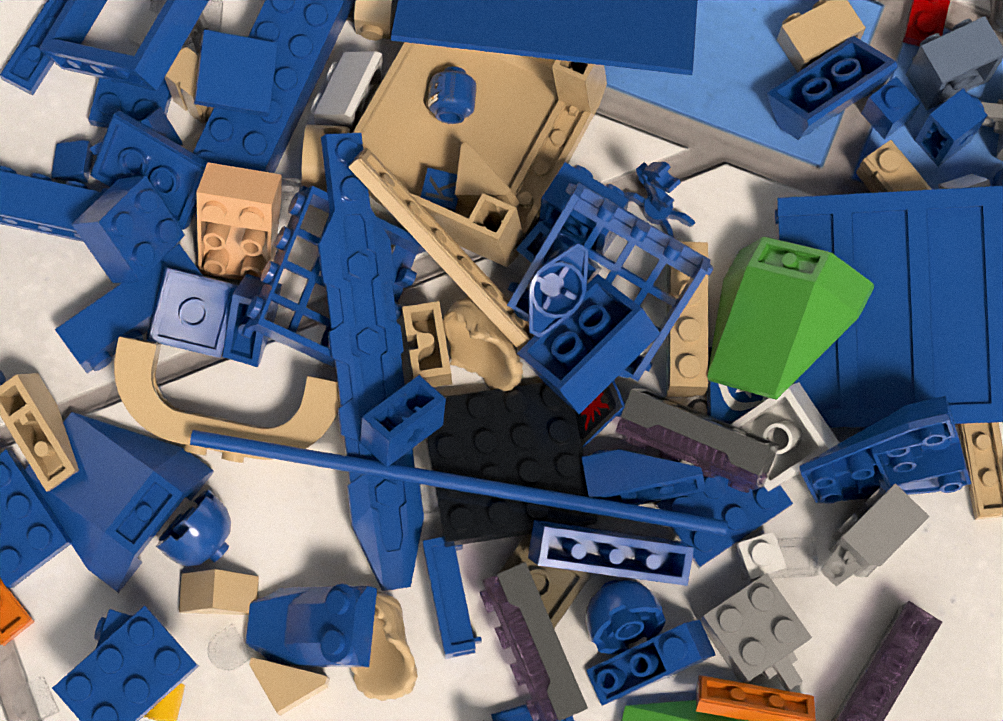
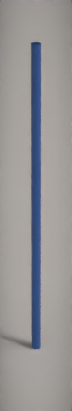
[190,430,728,536]

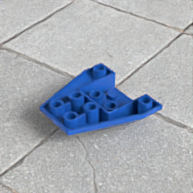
[799,396,971,504]
[25,412,214,593]

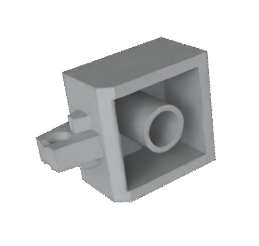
[820,483,930,587]
[700,573,812,691]

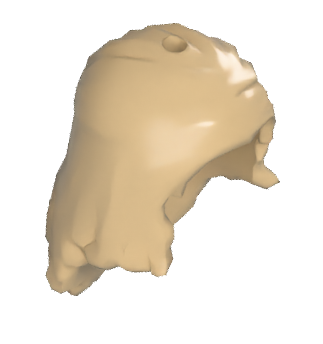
[443,297,523,391]
[351,592,418,701]

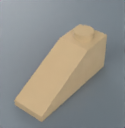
[0,373,79,492]

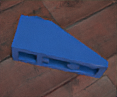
[582,449,706,505]

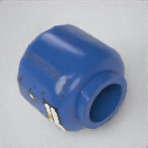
[428,67,477,124]

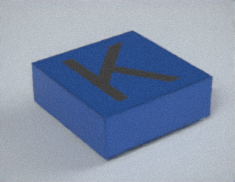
[421,168,458,212]

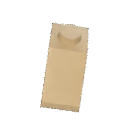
[354,0,398,41]

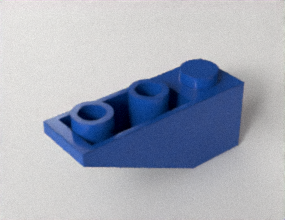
[586,620,716,706]

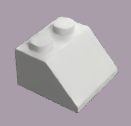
[311,51,385,133]
[731,383,839,491]

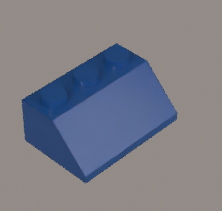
[767,36,898,140]
[517,274,661,414]

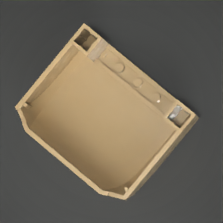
[353,42,607,267]

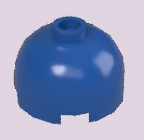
[156,489,231,567]
[585,580,666,654]

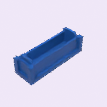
[423,537,482,659]

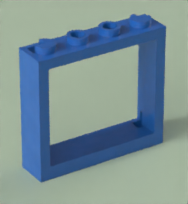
[39,0,209,91]

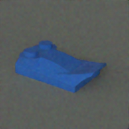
[246,583,377,668]

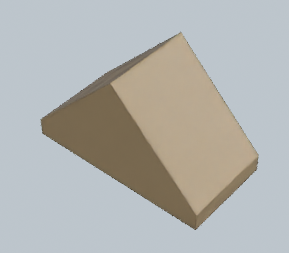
[455,141,520,208]
[179,569,259,615]
[249,657,330,716]

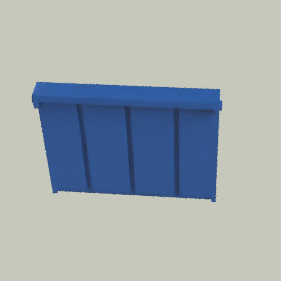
[775,186,1003,428]

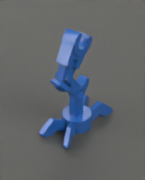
[624,161,696,238]

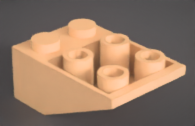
[196,162,282,281]

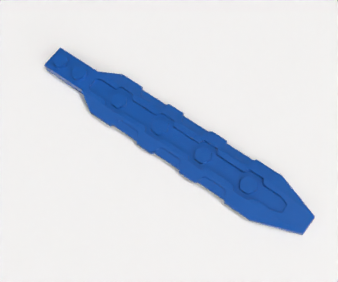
[318,133,424,591]

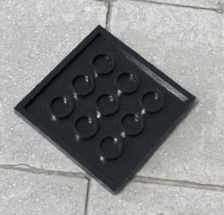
[425,382,597,547]

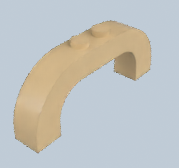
[114,337,340,463]

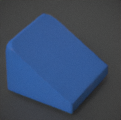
[51,140,93,183]

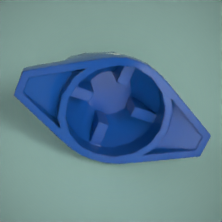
[528,243,589,338]

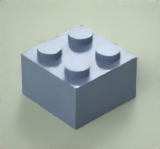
[906,16,1003,110]

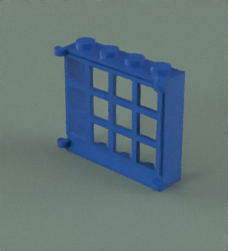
[507,183,714,382]
[241,185,426,368]

